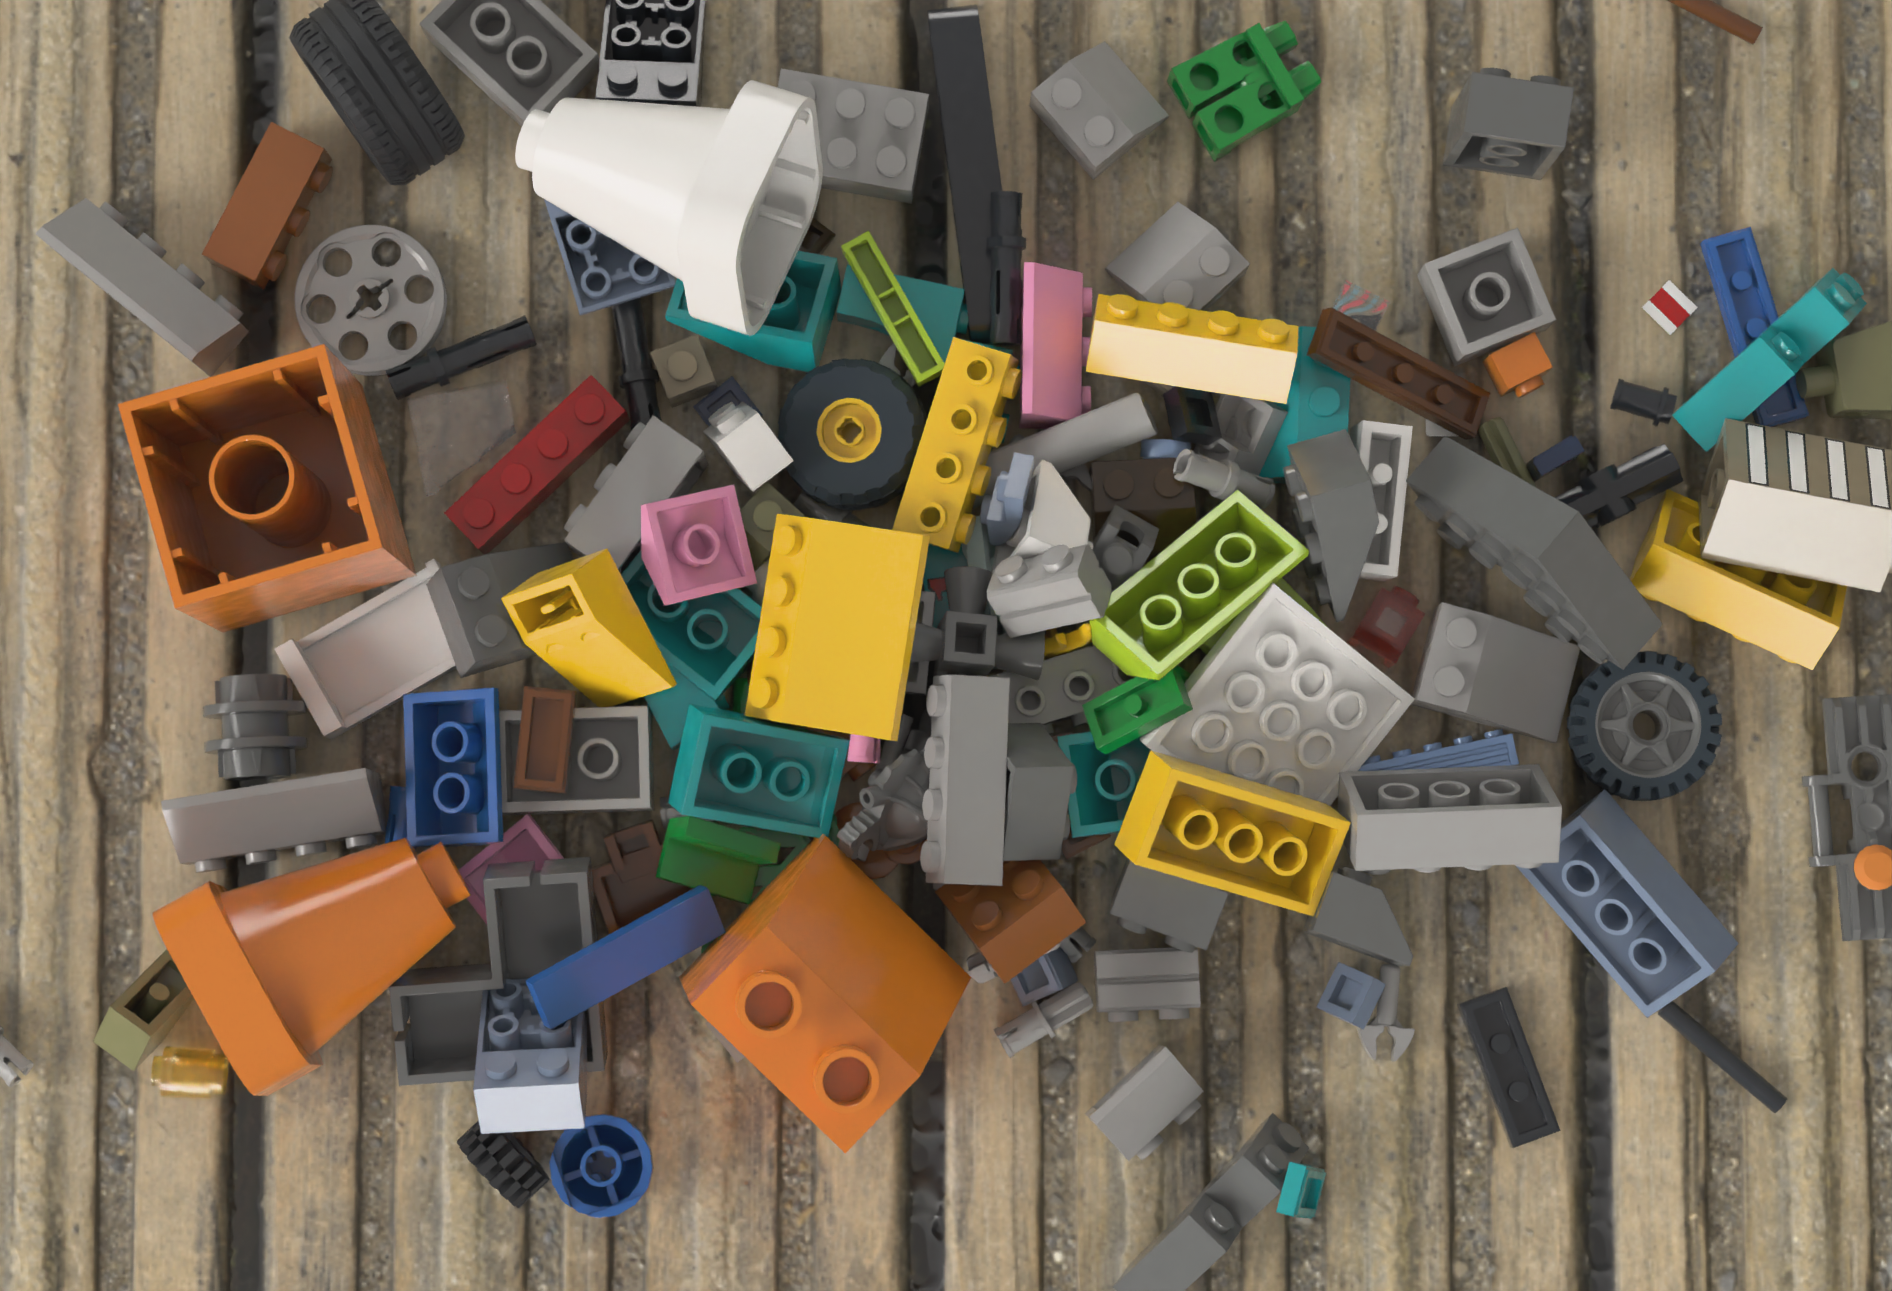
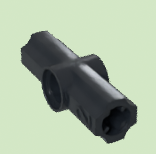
[1554,443,1684,528]

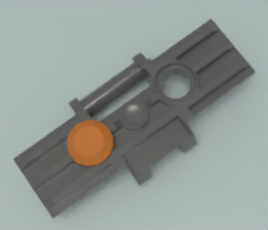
[1802,694,1892,941]

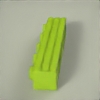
[841,231,945,387]

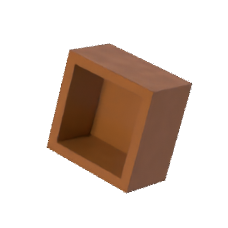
[935,860,1086,984]

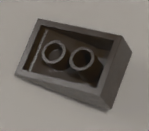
[1089,458,1196,567]

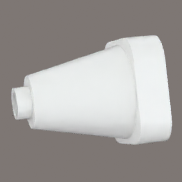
[515,80,823,336]

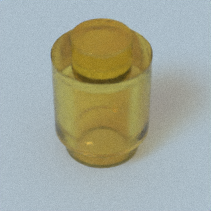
[151,1046,228,1100]

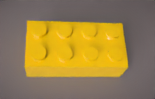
[1114,750,1351,916]

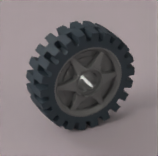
[1567,651,1722,801]

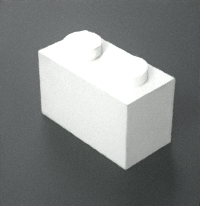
[703,402,793,491]

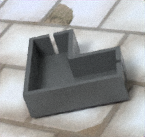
[1406,436,1663,670]
[389,857,608,1086]

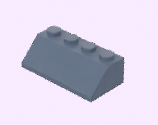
[1516,789,1739,1018]

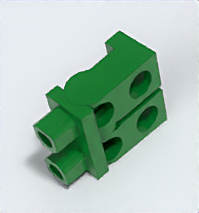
[1167,21,1322,162]

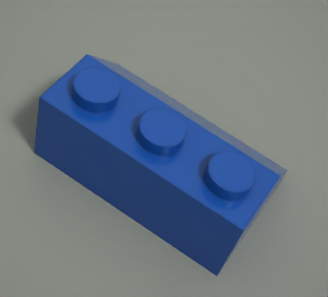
[403,687,503,847]

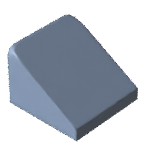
[1011,947,1078,1006]

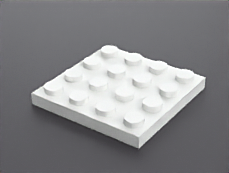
[1140,583,1415,806]

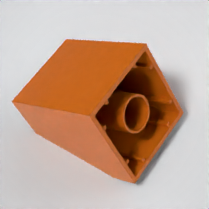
[679,834,971,1154]

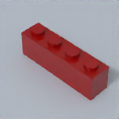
[444,375,630,555]

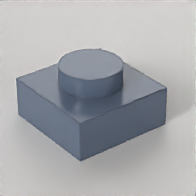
[1317,962,1386,1030]

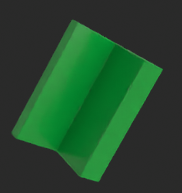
[1082,665,1193,754]
[655,816,781,904]

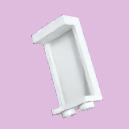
[274,559,456,740]

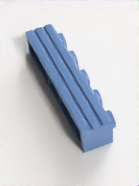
[1358,729,1519,771]

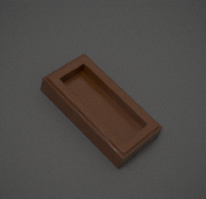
[514,686,577,794]

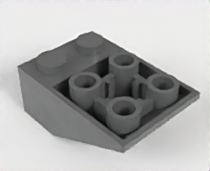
[1283,429,1379,622]

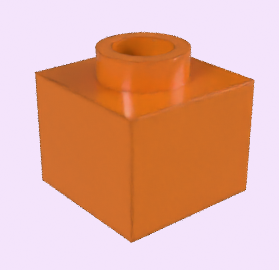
[1483,332,1553,398]

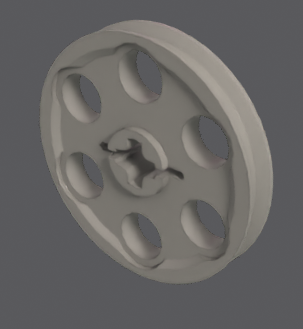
[295,225,447,376]

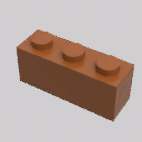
[202,122,333,290]

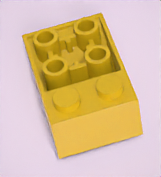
[501,548,677,707]

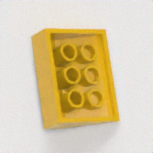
[745,514,930,741]

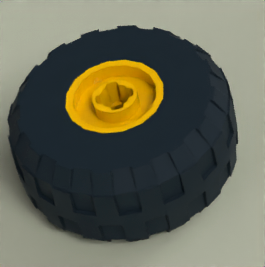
[777,358,927,511]

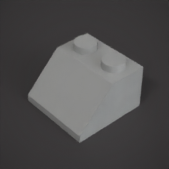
[1029,41,1169,180]
[1105,202,1250,311]
[1085,1045,1204,1161]

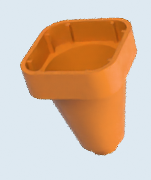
[152,838,471,1096]

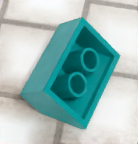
[1259,326,1350,484]
[621,551,762,701]

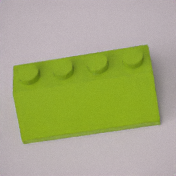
[1089,489,1309,680]

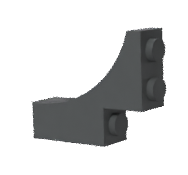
[1113,1113,1309,1291]

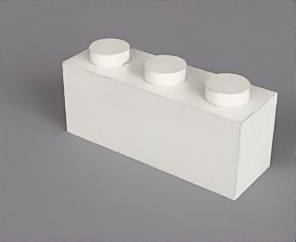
[1350,420,1413,582]

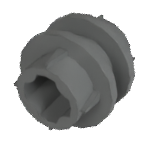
[203,674,308,781]

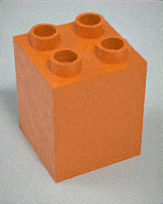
[118,344,417,633]

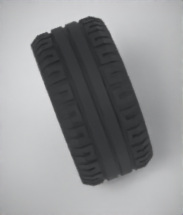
[289,0,465,185]

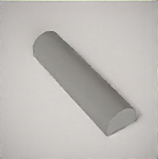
[972,392,1158,509]

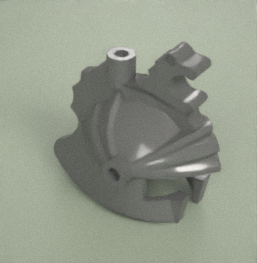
[837,749,930,859]

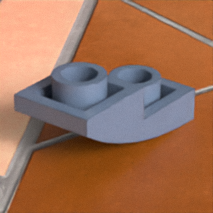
[980,453,1034,546]

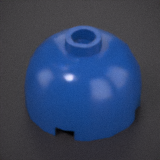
[549,1114,654,1218]

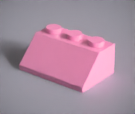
[1019,262,1092,429]

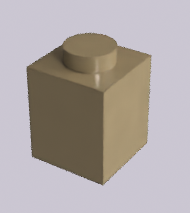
[650,334,718,408]

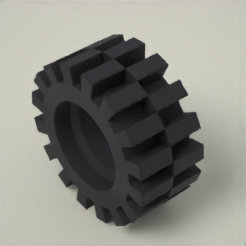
[457,1121,550,1208]

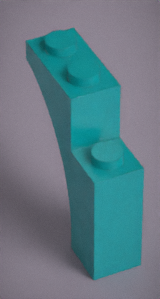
[836,264,1020,451]
[1672,268,1867,452]

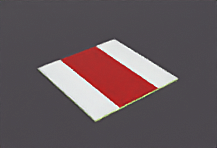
[1642,280,1698,335]

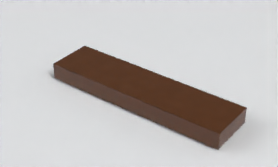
[1307,307,1490,440]

